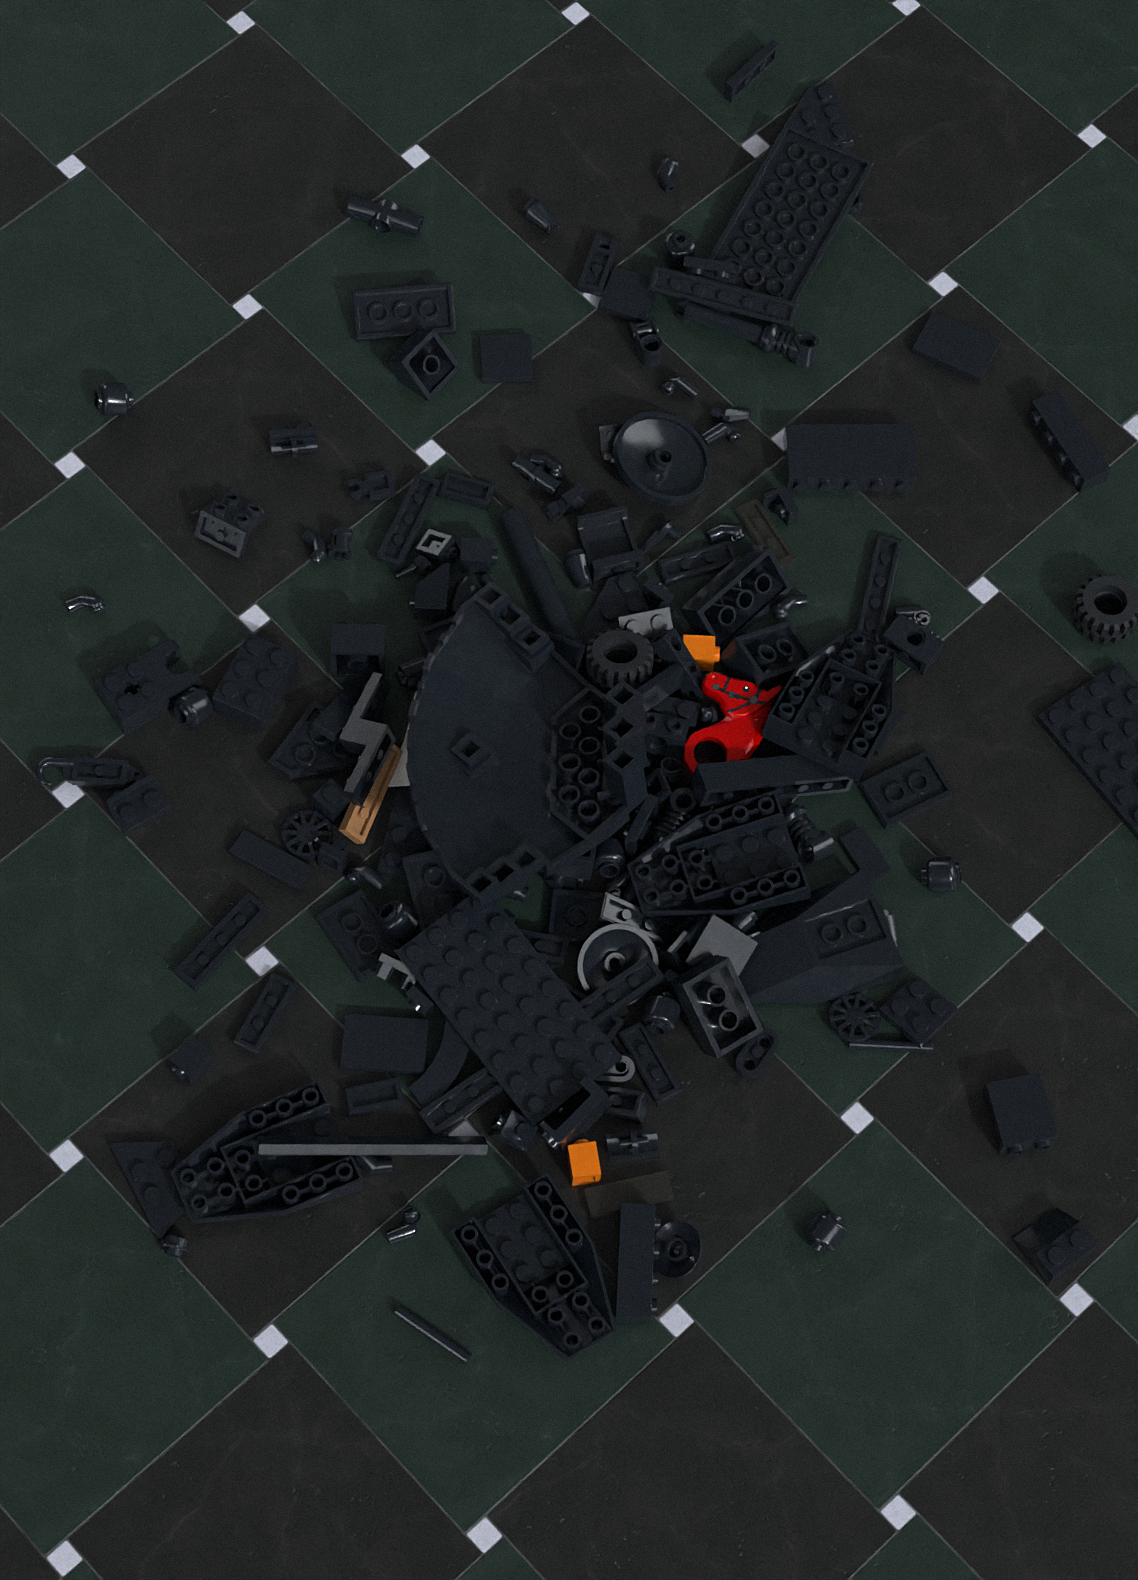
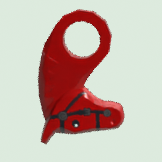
[683,672,783,775]

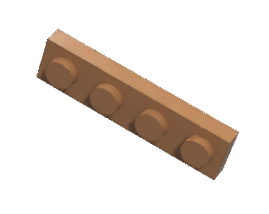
[339,744,403,844]

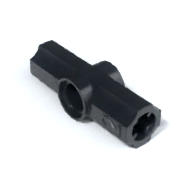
[346,195,424,238]

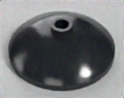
[576,923,659,1005]

